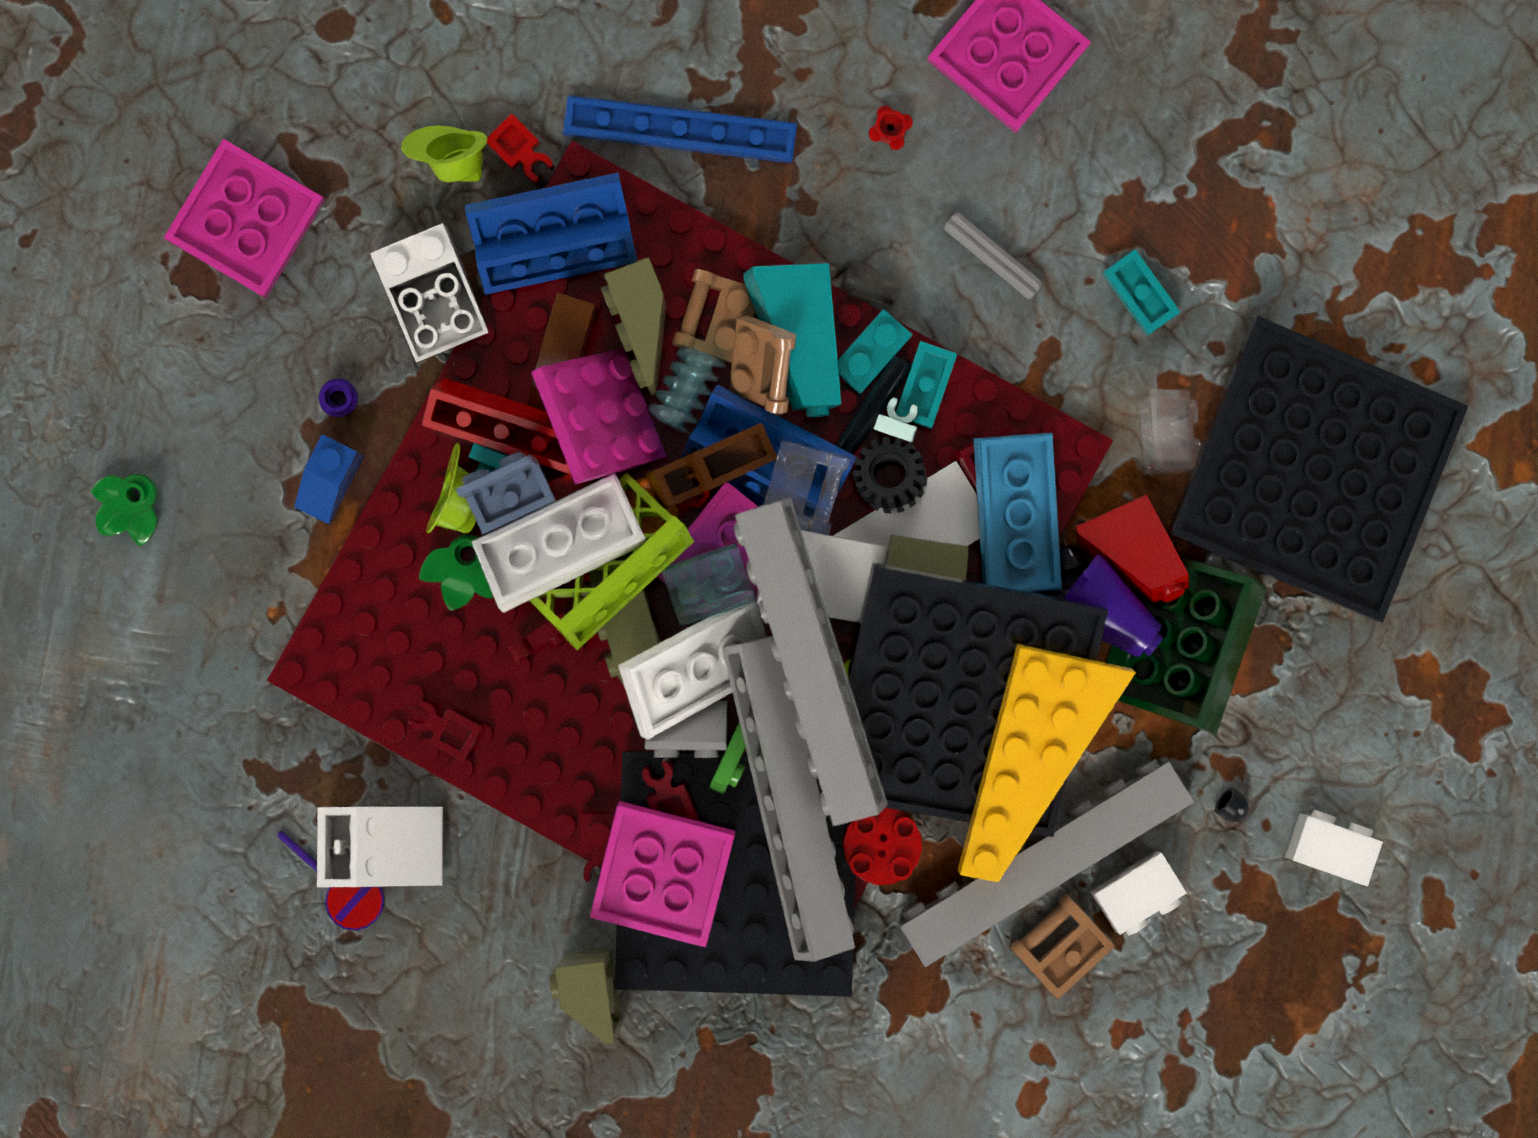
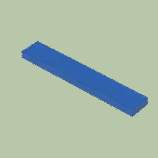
[563,95,797,164]

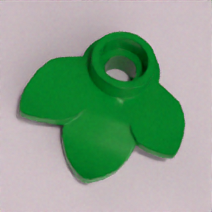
[91,474,158,546]
[419,534,494,611]

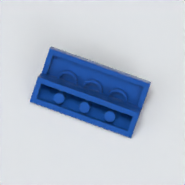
[465,173,637,295]
[680,385,857,533]

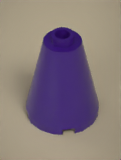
[1063,554,1164,657]

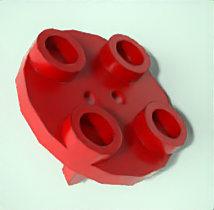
[843,808,922,886]

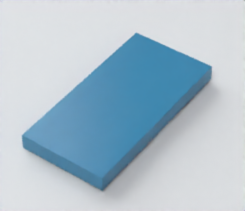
[973,433,1062,592]

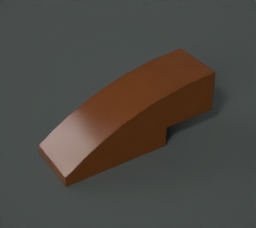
[527,293,597,411]
[645,423,778,509]

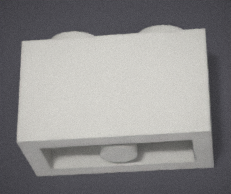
[1285,809,1383,887]
[1090,850,1187,936]

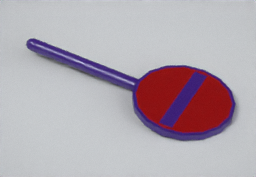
[277,831,384,931]

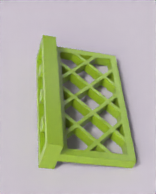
[529,473,694,650]

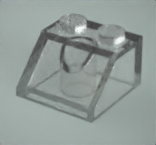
[1137,389,1201,475]

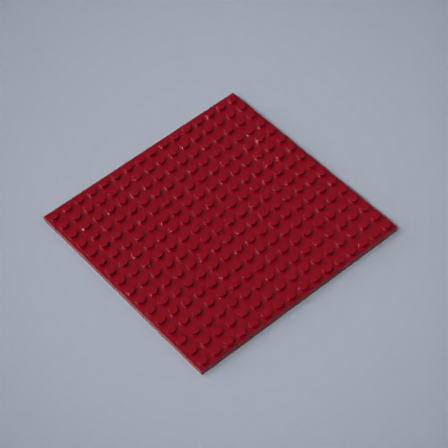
[266,141,1113,908]

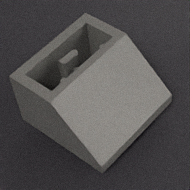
[645,700,728,758]

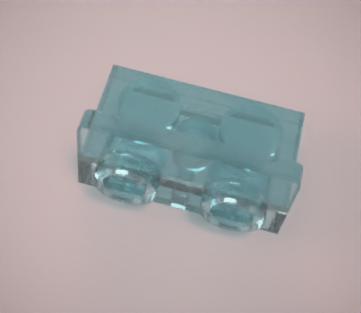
[662,544,756,626]

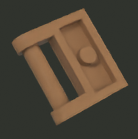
[672,269,756,364]
[729,315,796,414]
[1009,893,1115,1000]

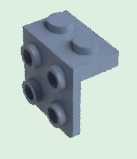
[456,452,556,534]

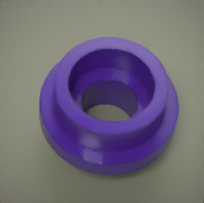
[319,378,358,418]

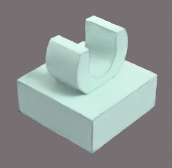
[874,398,918,442]

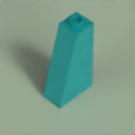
[743,263,841,417]

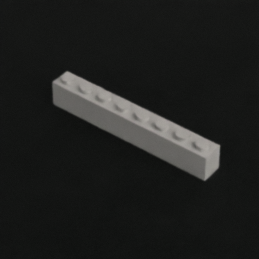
[734,497,888,826]
[722,636,855,961]
[899,758,1194,967]

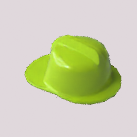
[401,125,487,183]
[426,442,476,533]

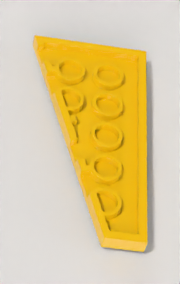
[958,644,1136,882]

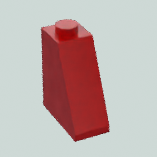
[1075,495,1189,603]

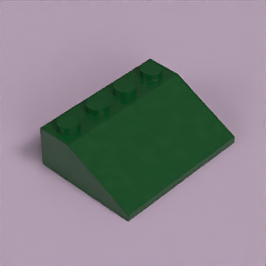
[1106,557,1267,735]

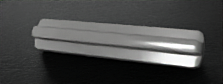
[944,212,1042,299]

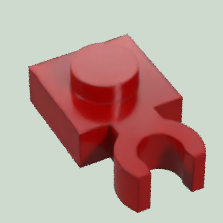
[487,114,554,185]

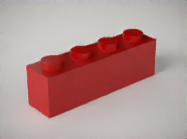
[422,378,572,475]

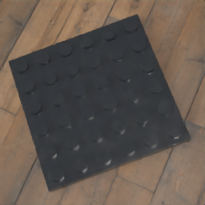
[1167,316,1468,623]
[821,563,1109,837]
[614,751,855,997]

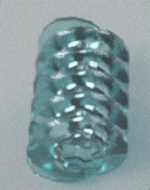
[649,348,726,436]

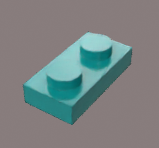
[1102,249,1181,336]
[838,309,913,395]
[896,341,957,429]

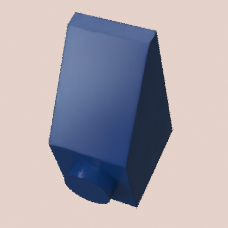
[294,435,365,525]

